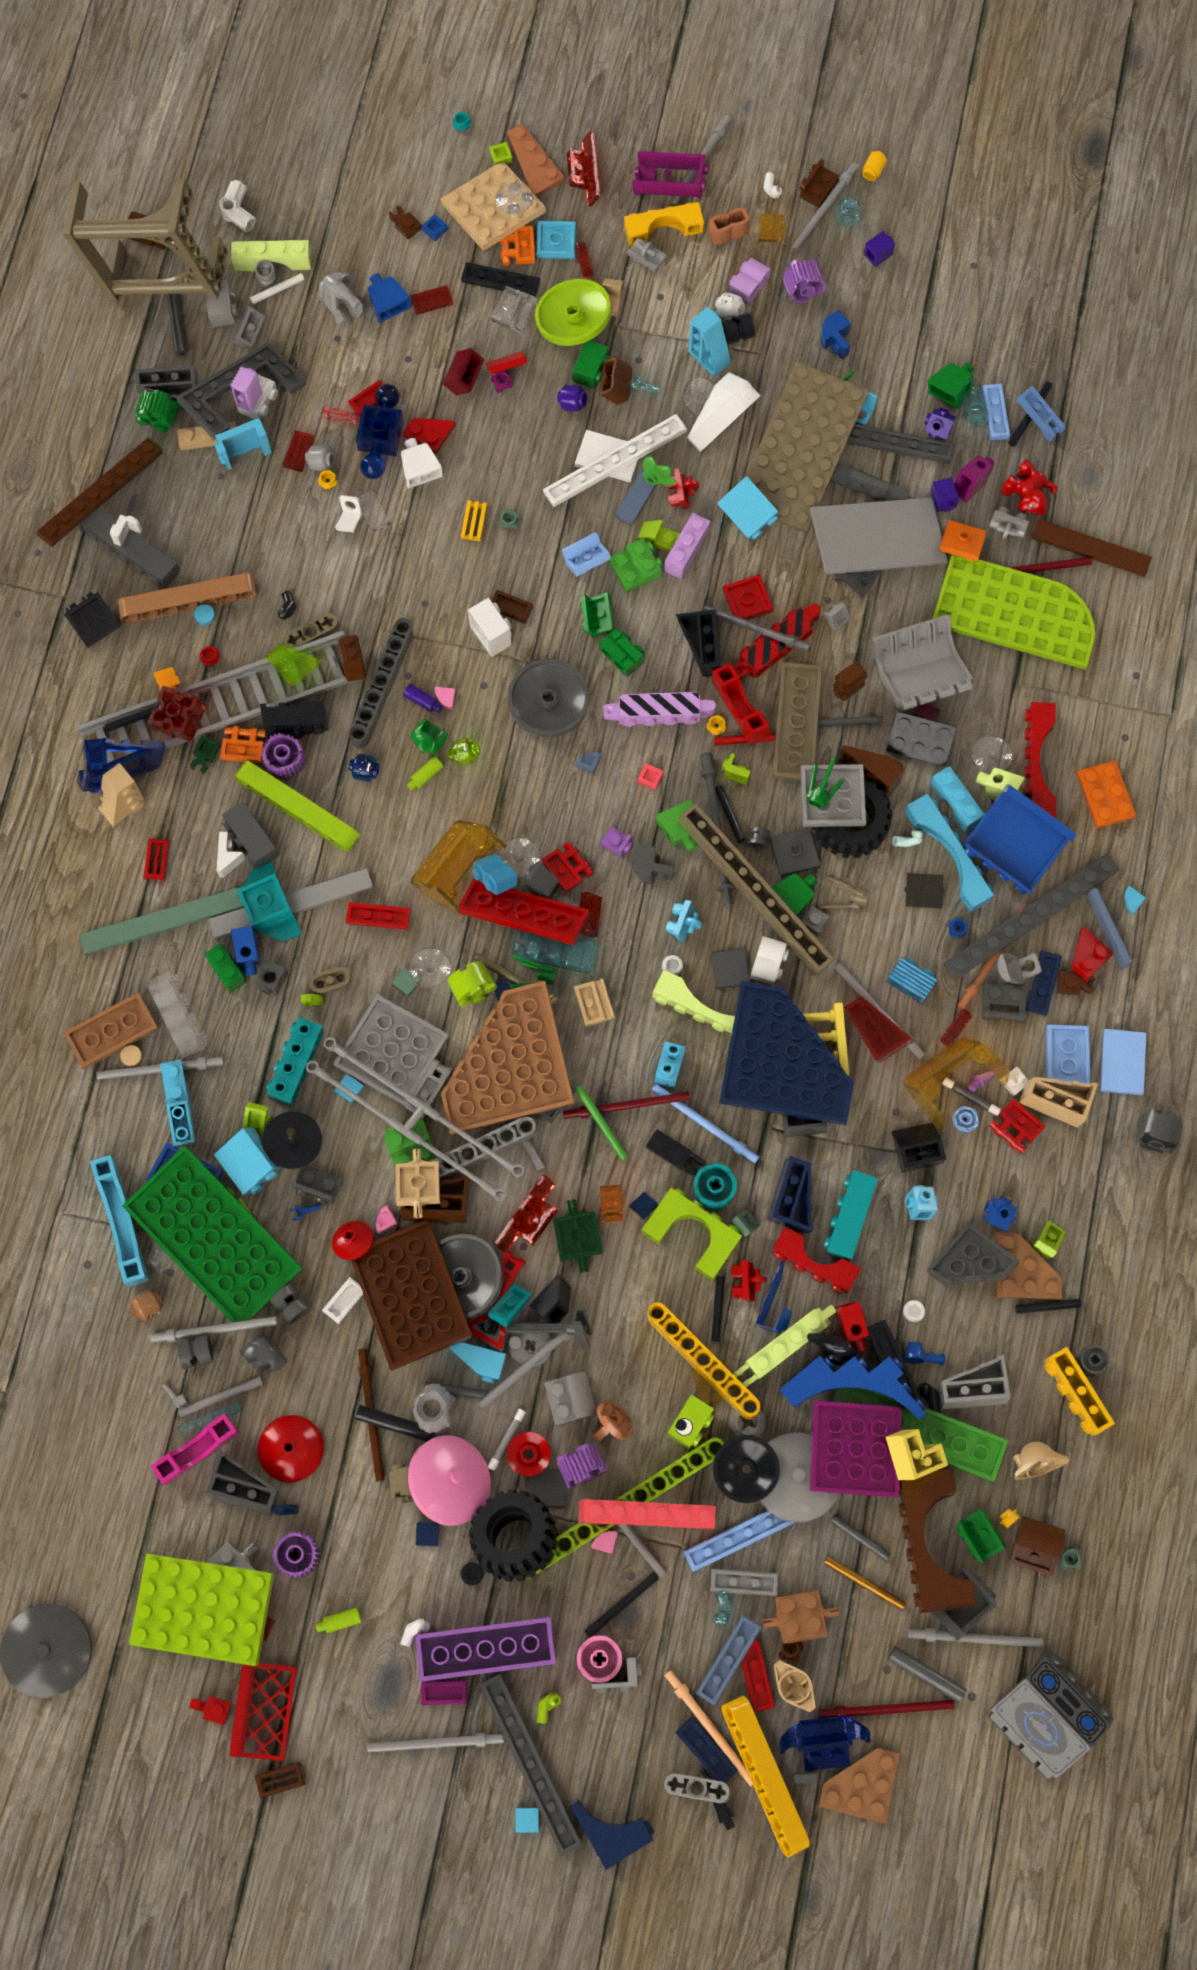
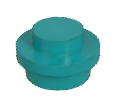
[453,112,471,131]

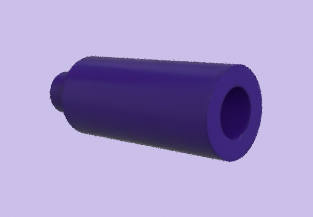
[403,684,443,713]

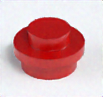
[200,646,220,666]

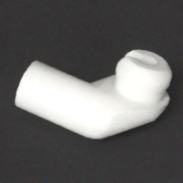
[763,172,782,199]
[400,1619,430,1648]

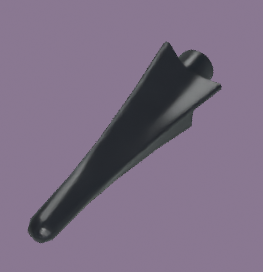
[701,1769,735,1831]

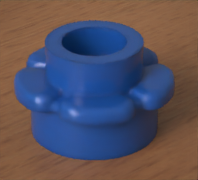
[948,918,969,938]

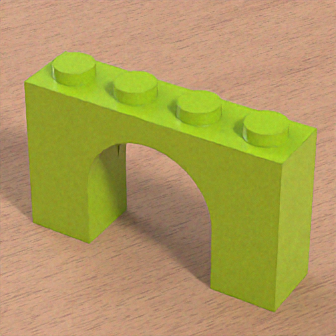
[641,1188,742,1282]

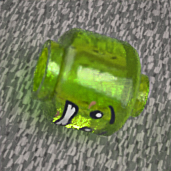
[448,737,480,766]

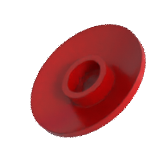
[332,1221,374,1260]
[507,1432,551,1477]

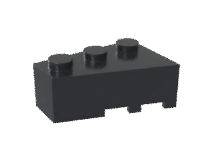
[676,609,722,677]
[260,700,329,740]

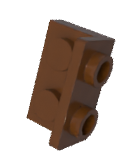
[799,159,839,208]

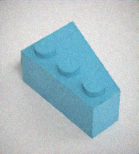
[688,307,731,377]

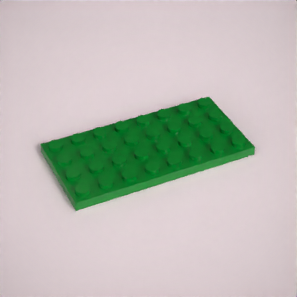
[122,1145,303,1323]

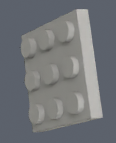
[800,764,866,827]

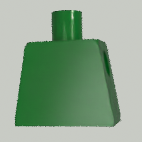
[927,362,974,409]
[771,873,818,918]

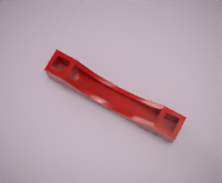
[1024,702,1056,818]

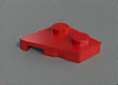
[402,418,456,455]
[1071,927,1114,981]

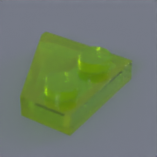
[265,643,322,688]

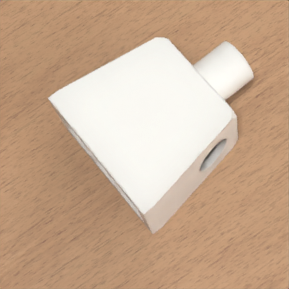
[401,438,443,488]

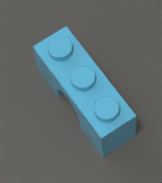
[930,766,984,833]

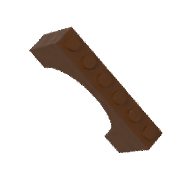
[899,1469,976,1613]

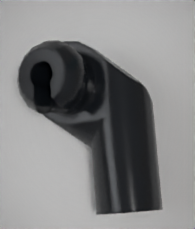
[278,591,296,620]
[917,1383,941,1412]

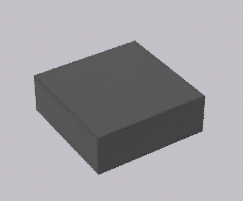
[793,1772,818,1784]

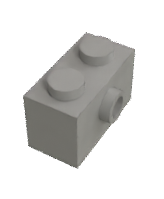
[206,280,238,328]

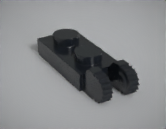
[645,1129,706,1177]

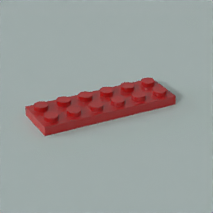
[457,878,589,945]

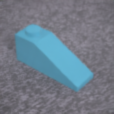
[448,1342,507,1384]

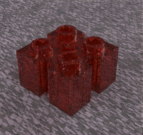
[148,686,207,742]

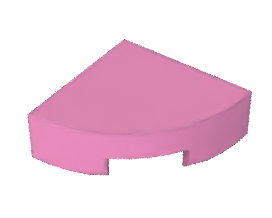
[435,686,456,710]
[376,1205,398,1234]
[591,1531,618,1554]

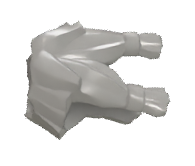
[319,272,365,325]
[412,1384,456,1434]

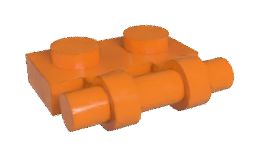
[499,226,535,266]
[220,726,266,764]

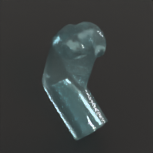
[713,1591,732,1626]

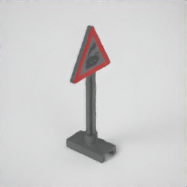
[468,1307,593,1351]

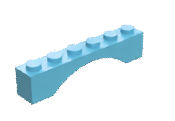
[904,793,994,913]
[90,1155,150,1287]

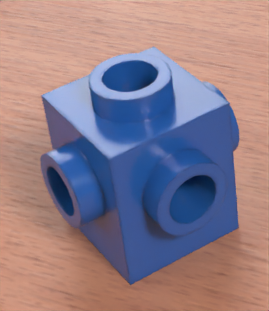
[982,1196,1017,1231]

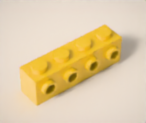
[1044,1347,1115,1437]

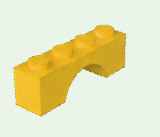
[624,202,704,247]

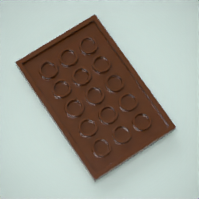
[351,1219,473,1371]

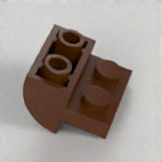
[1009,1516,1065,1576]

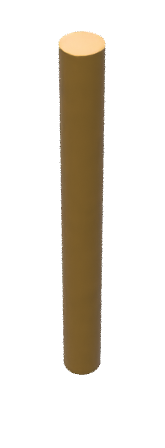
[823,1556,906,1610]

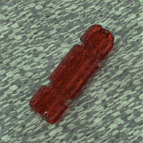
[575,242,593,278]
[321,406,360,425]
[940,1009,972,1047]

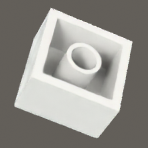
[468,598,512,657]

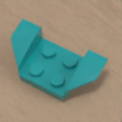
[237,862,302,942]

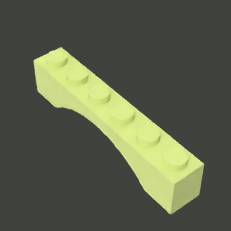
[652,970,735,1035]

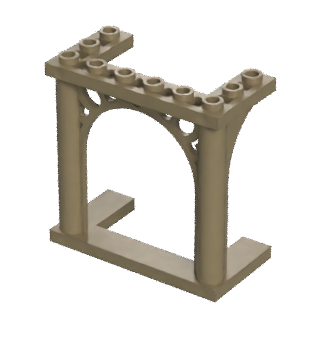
[63,179,228,301]

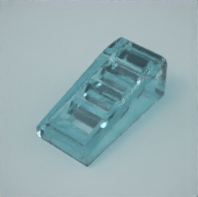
[963,386,989,428]

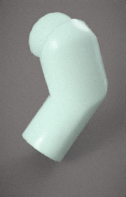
[892,830,923,847]

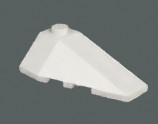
[687,372,760,452]

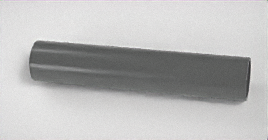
[888,1646,967,1703]

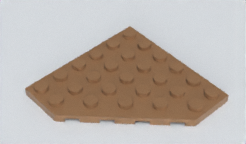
[441,981,575,1135]

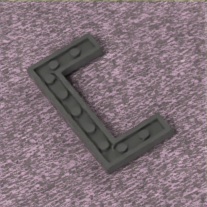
[177,342,306,440]

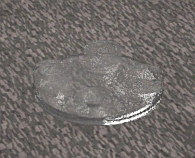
[495,183,534,217]

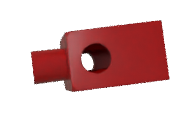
[834,1301,869,1353]

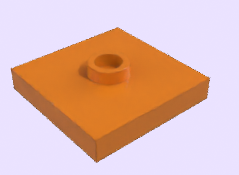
[939,520,987,562]

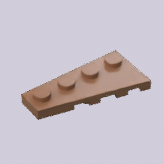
[507,123,565,198]

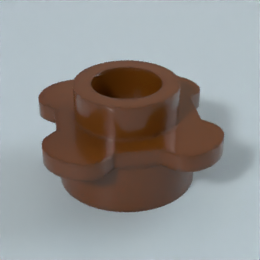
[778,1642,803,1664]

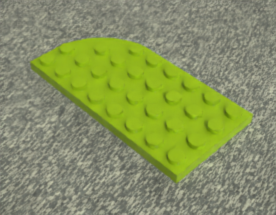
[932,555,1095,670]

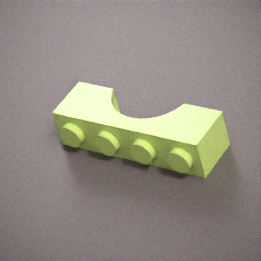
[231,240,311,271]

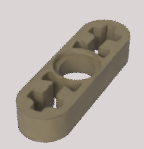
[284,613,338,650]

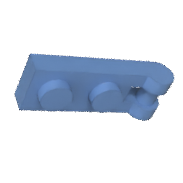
[1016,386,1065,441]

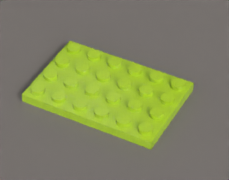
[129,1553,274,1666]

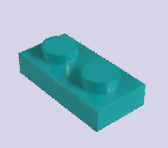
[488,1284,532,1328]

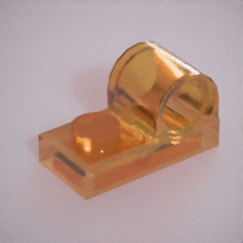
[600,1185,623,1222]

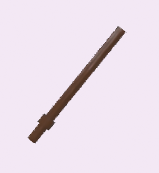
[358,1349,385,1482]

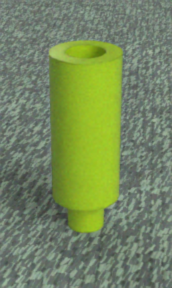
[406,756,444,791]
[316,1607,362,1634]

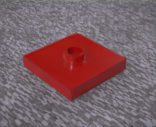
[722,574,774,620]

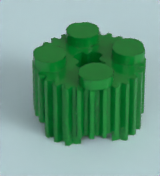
[135,390,179,433]

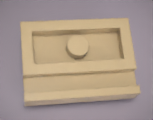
[574,978,615,1027]

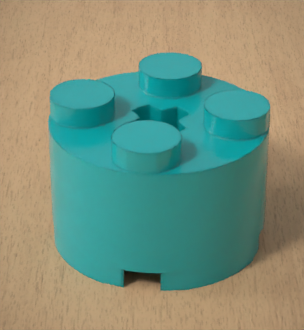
[693,1163,737,1210]

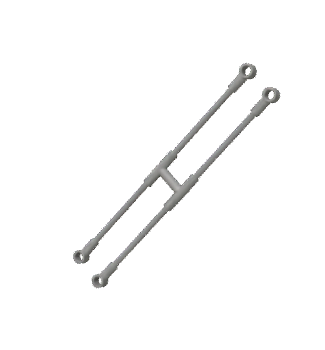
[306,1037,525,1203]

